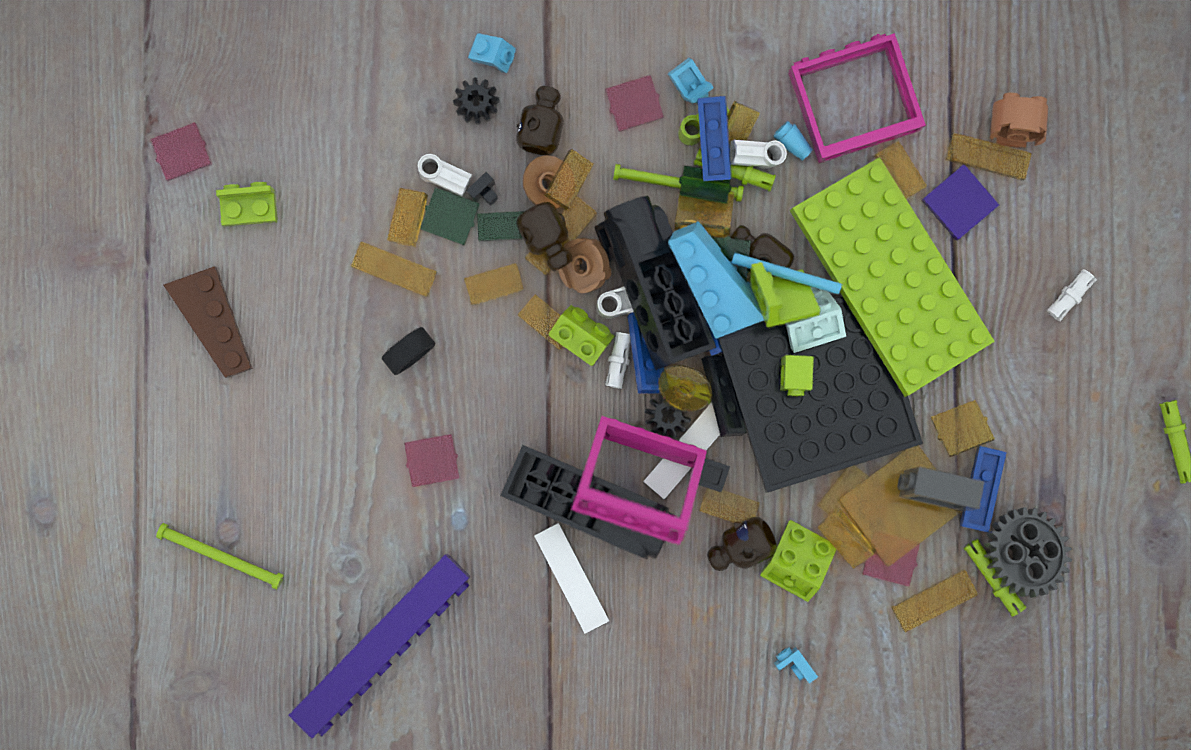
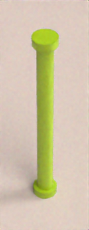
[613,164,744,202]
[156,523,284,590]

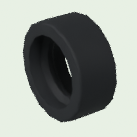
[382,327,435,375]

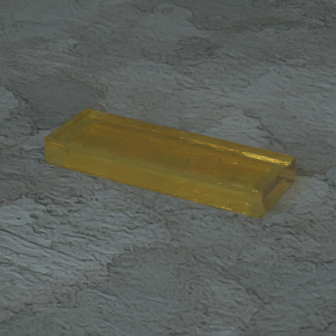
[945,132,1032,181]
[525,195,597,276]
[351,241,437,297]
[891,570,978,632]

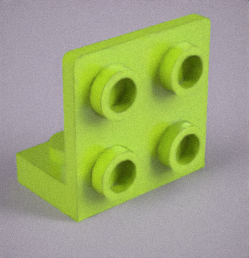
[750,262,820,327]
[760,520,837,602]

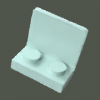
[785,287,846,353]

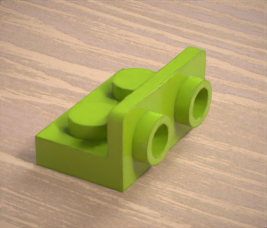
[216,182,278,227]

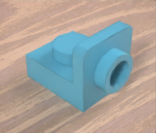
[774,647,818,684]

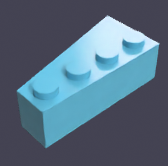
[668,221,764,339]

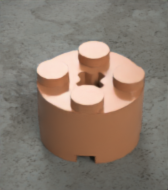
[990,92,1048,148]

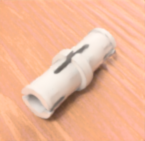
[1047,269,1097,321]
[605,332,631,389]

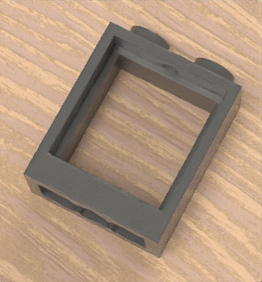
[897,466,984,512]

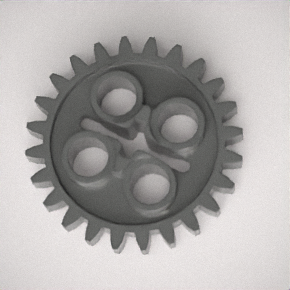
[984,507,1072,598]

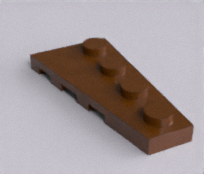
[163,266,253,378]

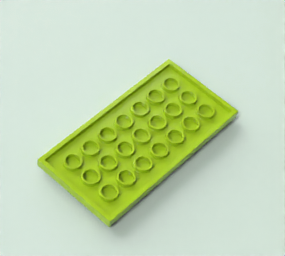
[790,157,995,397]

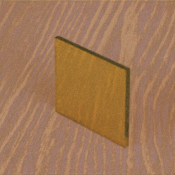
[839,445,962,567]

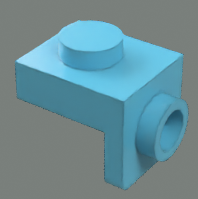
[468,33,516,73]
[668,58,714,104]

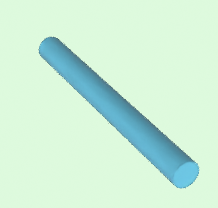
[732,253,842,294]

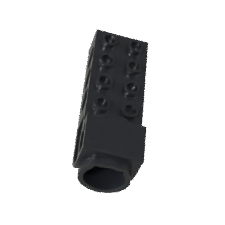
[594,196,716,370]
[500,445,675,559]

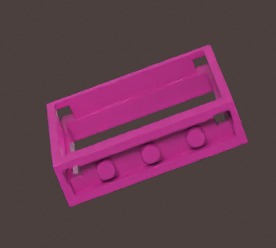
[788,33,926,163]
[572,416,707,545]

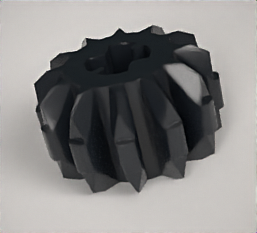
[453,77,500,125]
[645,392,691,438]

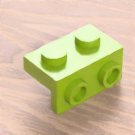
[549,305,615,366]

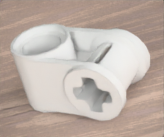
[596,286,634,319]

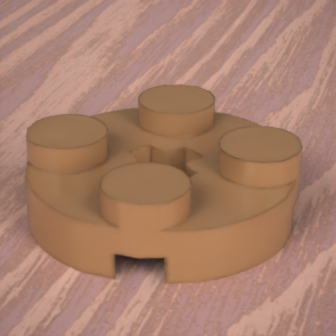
[558,238,611,293]

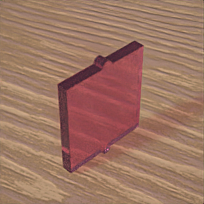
[605,75,664,132]
[151,122,211,181]
[404,434,460,487]
[862,530,920,586]

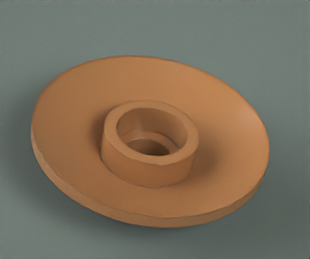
[523,155,574,209]

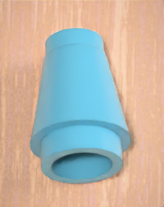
[773,121,813,161]

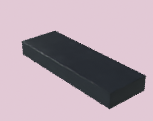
[701,356,747,437]

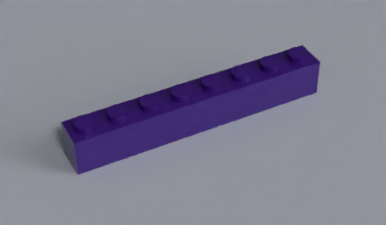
[288,553,471,739]

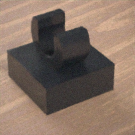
[467,172,498,206]
[698,458,730,493]

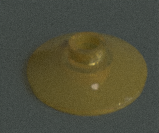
[658,365,712,411]

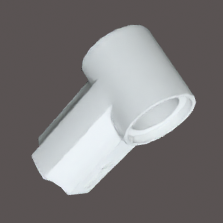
[730,140,787,170]
[418,154,472,197]

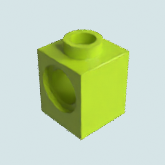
[780,355,813,396]

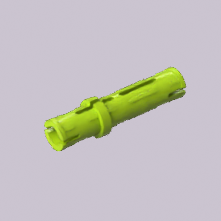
[694,148,776,192]
[1159,400,1191,484]
[963,538,1026,617]

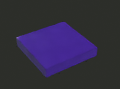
[922,164,999,241]

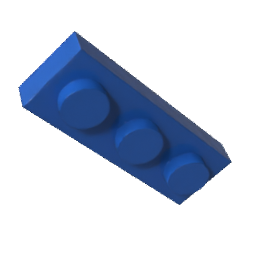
[697,96,732,181]
[627,312,667,393]
[960,446,1007,532]

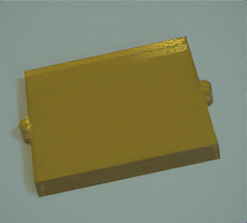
[931,400,995,457]

